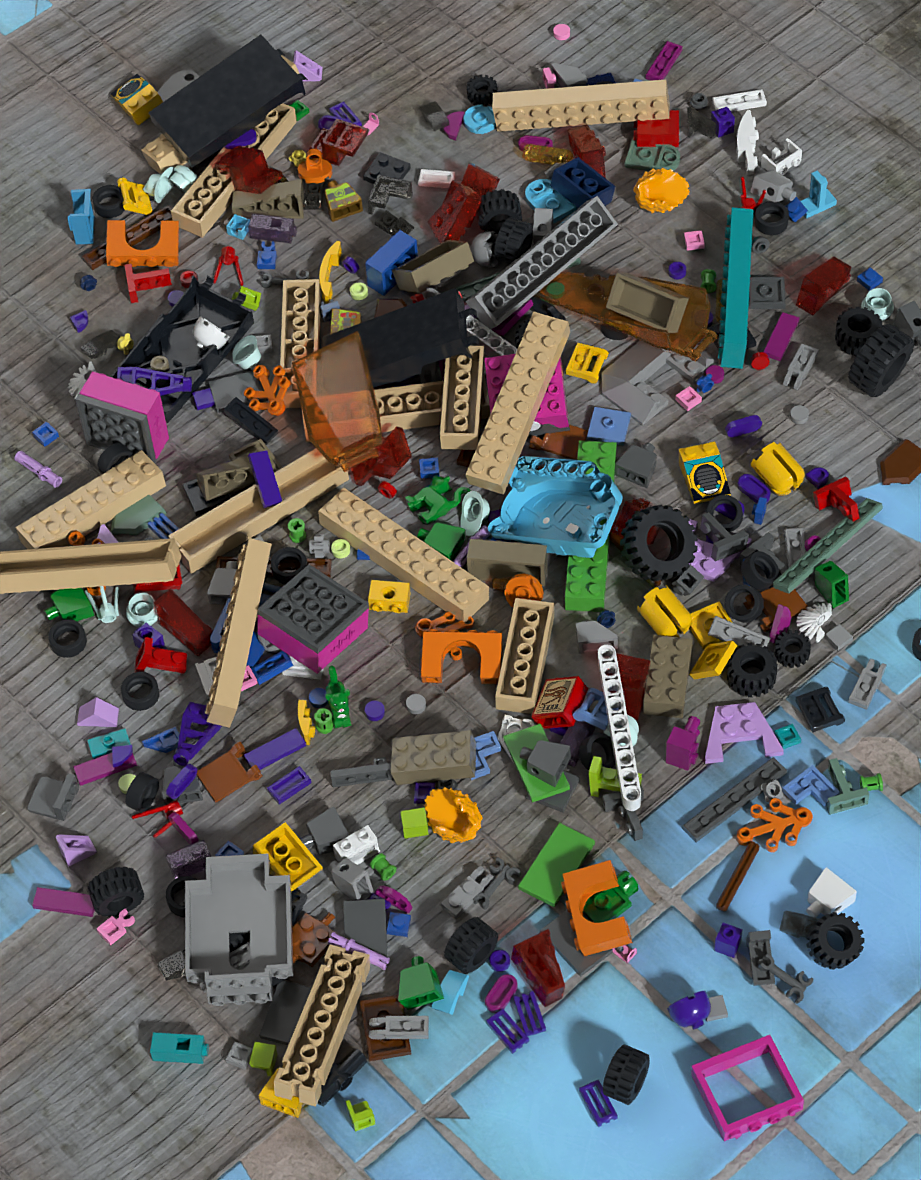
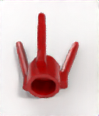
[741,177,766,215]
[214,246,244,286]
[131,800,183,838]

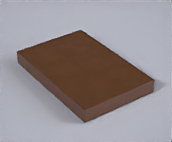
[360,994,411,1062]

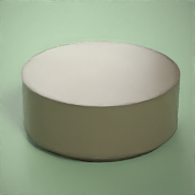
[150,356,169,372]

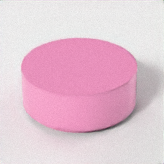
[553,24,570,40]

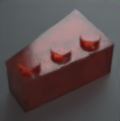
[567,124,606,178]
[427,184,482,244]
[796,257,851,316]
[153,588,213,656]
[511,929,565,1007]

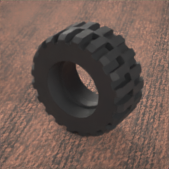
[848,324,914,397]
[620,505,698,581]

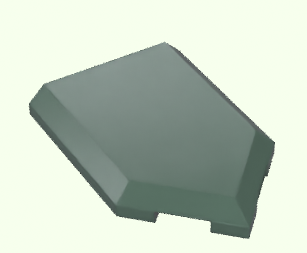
[111,495,167,535]

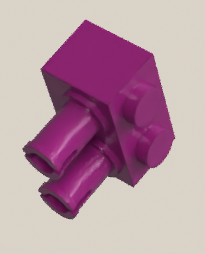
[666,716,700,771]

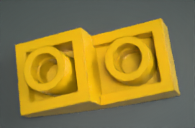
[298,700,315,745]

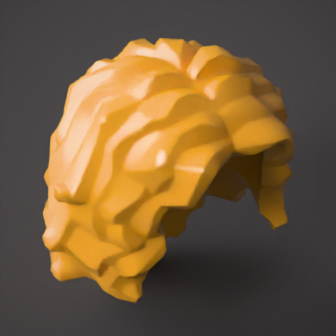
[633,167,690,213]
[424,787,483,843]

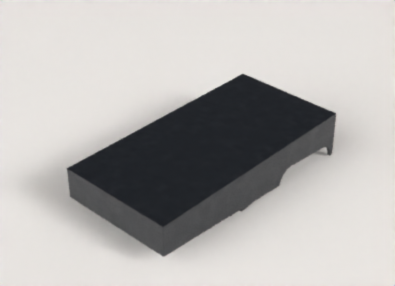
[149,34,308,167]
[110,275,254,423]
[322,288,479,396]

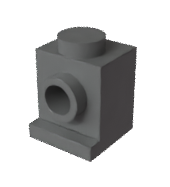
[671,564,704,596]

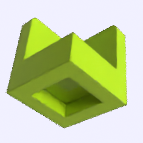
[401,807,429,838]
[249,1042,278,1076]
[345,1100,375,1132]

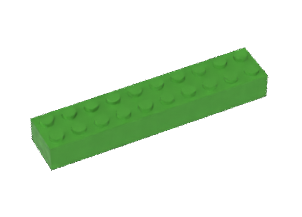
[565,441,617,612]

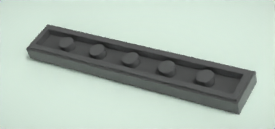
[682,757,787,842]

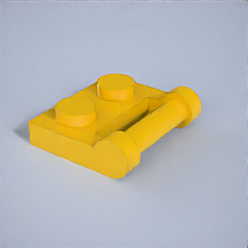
[117,177,152,216]
[566,342,609,384]

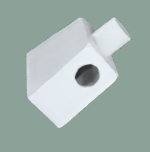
[806,867,857,919]

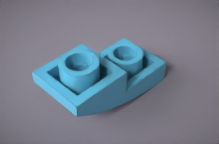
[431,970,469,1015]

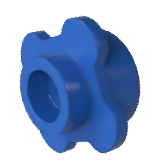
[696,374,714,393]

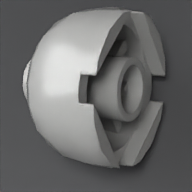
[470,231,501,268]

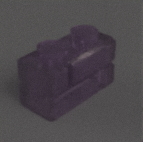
[166,839,212,879]

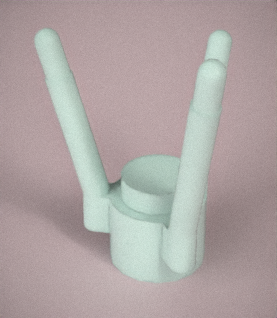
[85,586,119,623]

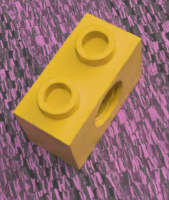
[368,580,411,613]

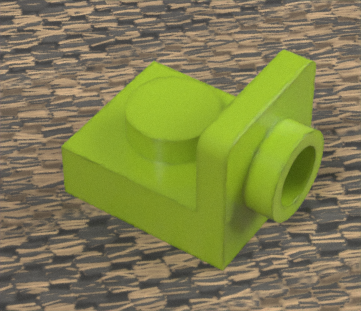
[232,286,261,311]

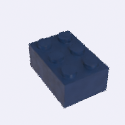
[550,157,616,208]

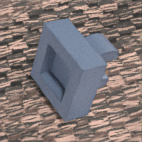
[320,299,340,323]

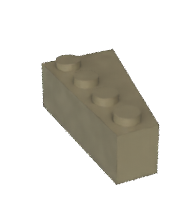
[232,179,305,219]

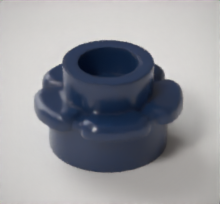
[80,275,97,291]
[597,610,616,628]

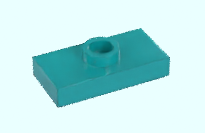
[87,728,131,759]

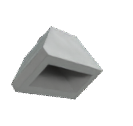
[551,63,587,88]
[576,621,618,653]

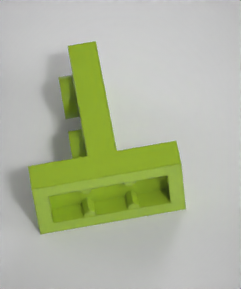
[589,756,642,797]

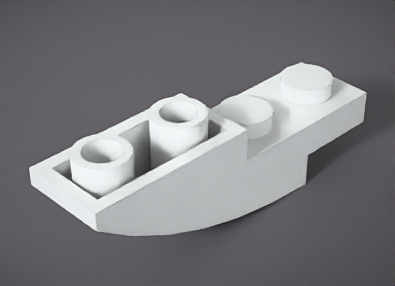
[736,110,759,175]

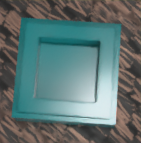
[774,724,801,749]

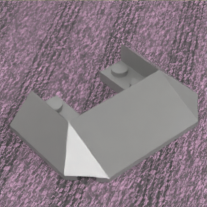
[602,330,718,426]

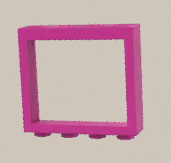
[691,1035,804,1141]

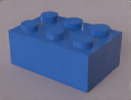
[365,230,418,296]

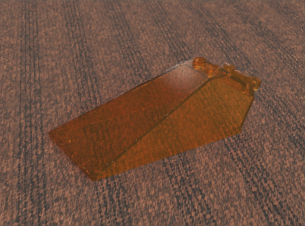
[292,331,382,472]

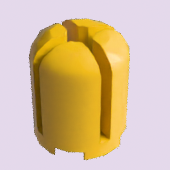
[751,442,805,496]
[637,585,692,638]

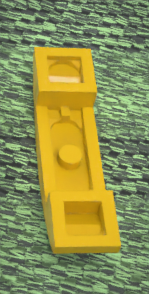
[319,241,342,304]

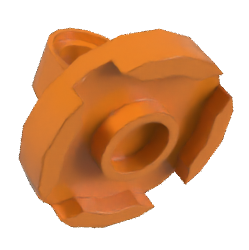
[297,149,333,184]
[504,573,544,608]

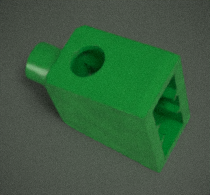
[417,522,466,562]
[814,561,849,608]
[44,588,94,621]
[398,956,444,1010]

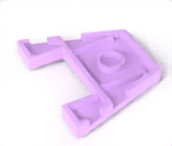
[688,519,752,582]
[705,702,784,764]

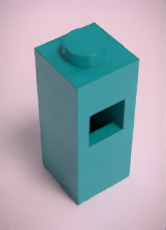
[150,1032,209,1064]

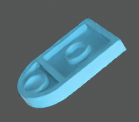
[525,179,577,224]

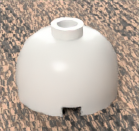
[193,316,230,350]

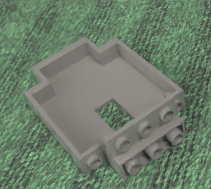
[185,854,293,1006]

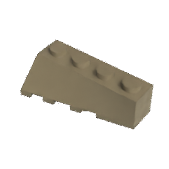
[197,448,276,501]

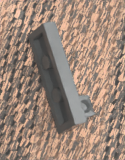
[330,757,393,788]

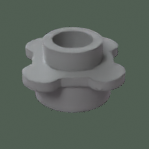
[761,780,784,803]

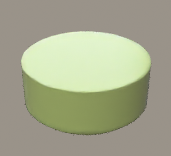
[350,282,368,300]
[331,539,350,559]
[118,774,136,794]

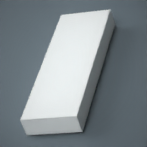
[712,89,767,112]

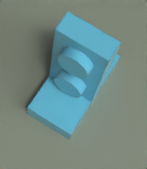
[801,170,837,219]

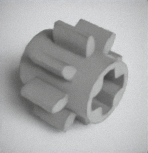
[309,534,330,558]

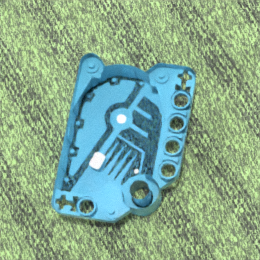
[488,456,623,558]

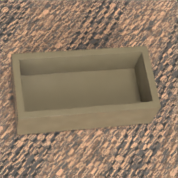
[392,240,474,293]
[606,273,689,333]
[467,539,547,586]
[643,635,693,718]
[391,730,476,785]

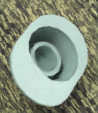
[143,167,175,203]
[232,335,261,370]
[461,491,490,536]

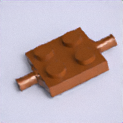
[292,912,338,967]

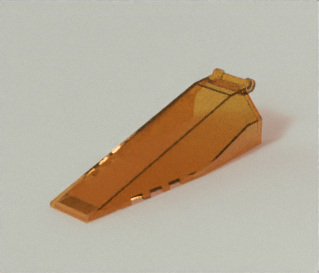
[533,272,718,361]

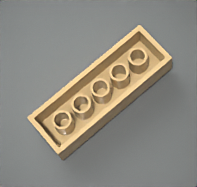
[440,346,484,450]
[495,598,554,714]

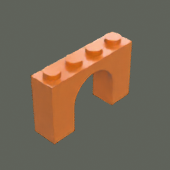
[106,220,179,267]
[421,629,503,684]
[561,860,633,957]

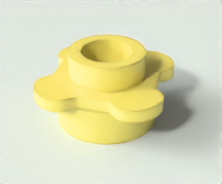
[289,150,306,167]
[117,333,134,355]

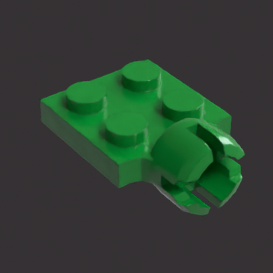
[583,870,639,923]

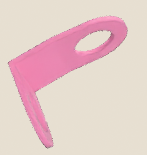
[360,112,379,136]
[613,945,637,963]

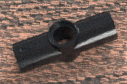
[317,1048,367,1107]

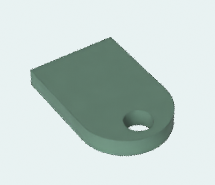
[625,138,680,171]

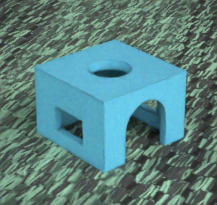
[226,214,251,240]

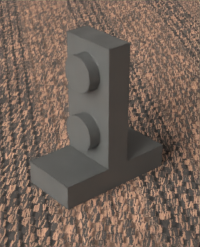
[700,512,749,562]
[740,532,789,577]
[603,784,644,841]
[745,930,775,986]

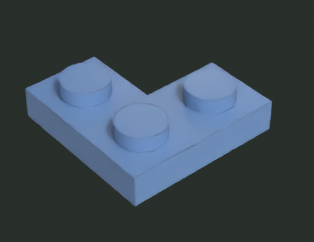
[471,731,501,780]
[782,765,840,807]

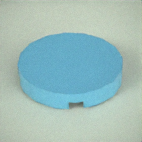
[463,105,496,134]

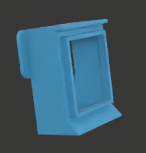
[68,189,95,245]

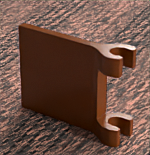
[529,424,588,460]
[743,587,808,632]
[197,742,263,803]

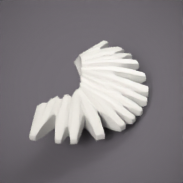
[68,362,96,399]
[796,603,832,643]

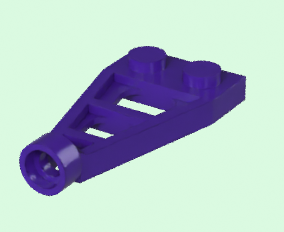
[117,367,192,396]
[173,702,222,766]

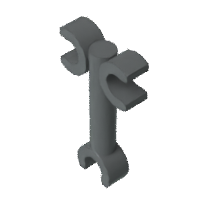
[261,271,310,288]
[474,857,521,910]
[757,954,813,1004]

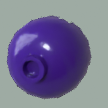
[667,991,711,1030]

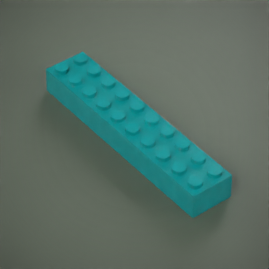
[718,207,753,369]

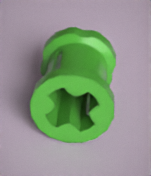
[700,269,717,293]
[288,518,306,543]
[314,708,334,734]
[859,773,883,791]
[370,853,397,881]

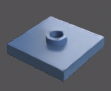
[587,407,631,446]

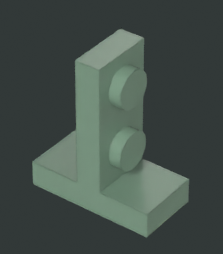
[827,758,869,815]

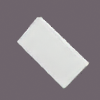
[418,169,456,189]

